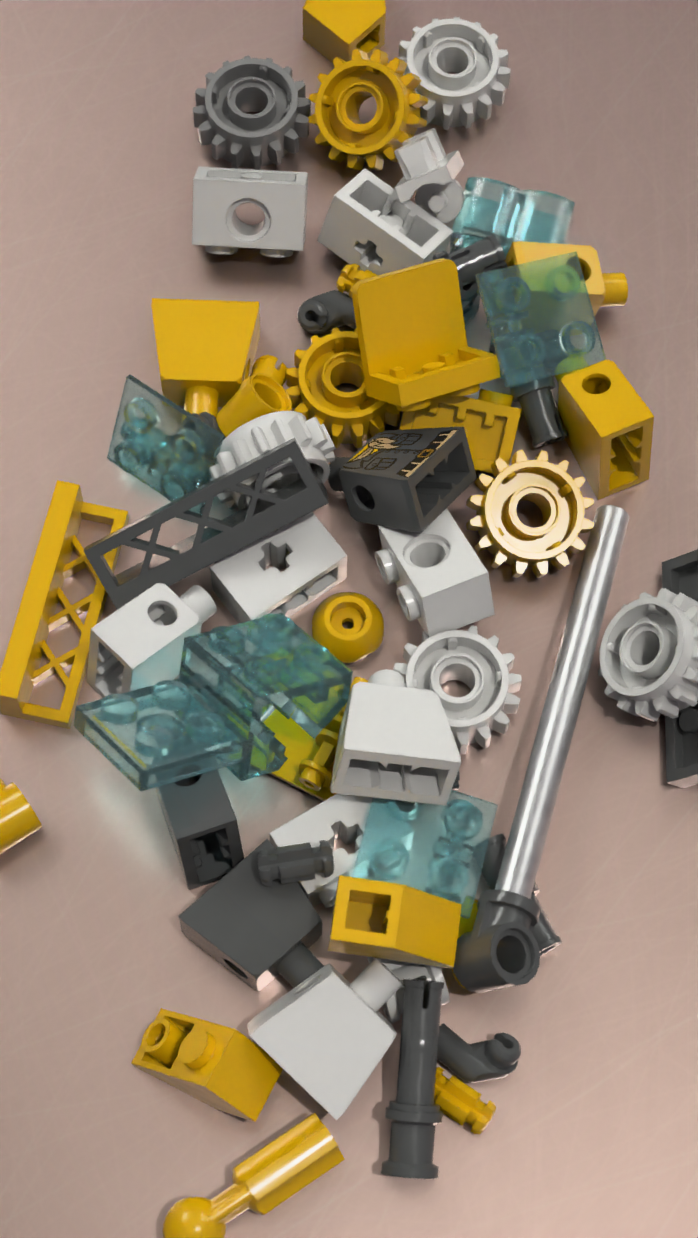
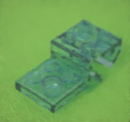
[74,613,353,792]

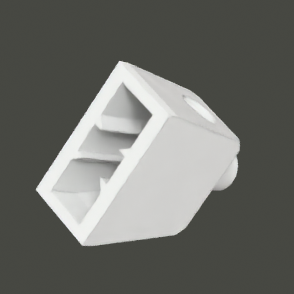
[87,583,217,721]
[330,669,461,806]
[247,958,403,1120]

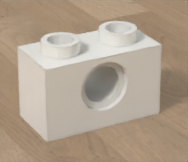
[192,167,308,257]
[375,508,495,638]

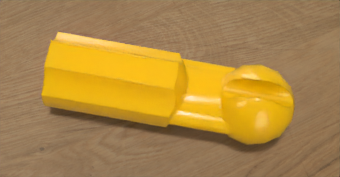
[163,1113,345,1238]

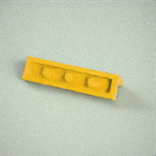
[0,480,129,729]

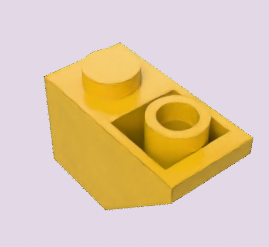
[302,0,386,63]
[328,875,462,969]
[131,1008,283,1122]

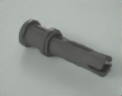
[381,979,444,1179]

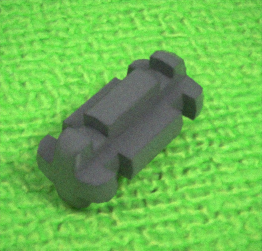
[257,840,334,886]

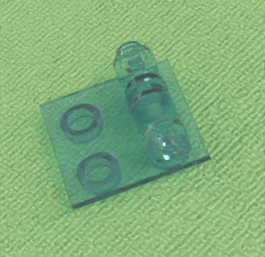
[475,251,606,389]
[107,374,224,514]
[351,790,498,919]

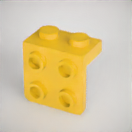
[351,258,501,412]

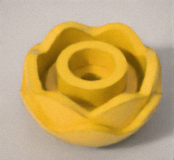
[312,592,384,663]

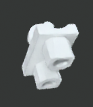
[394,128,465,223]

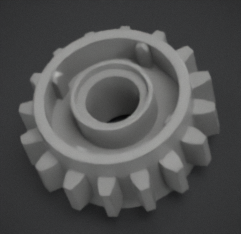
[193,56,311,170]

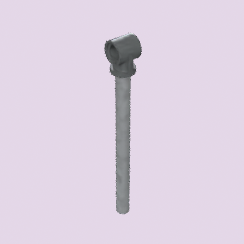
[453,505,630,993]

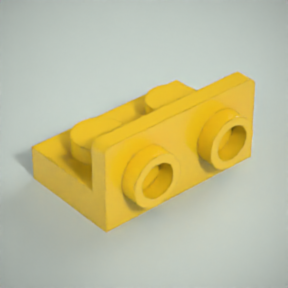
[399,389,522,473]

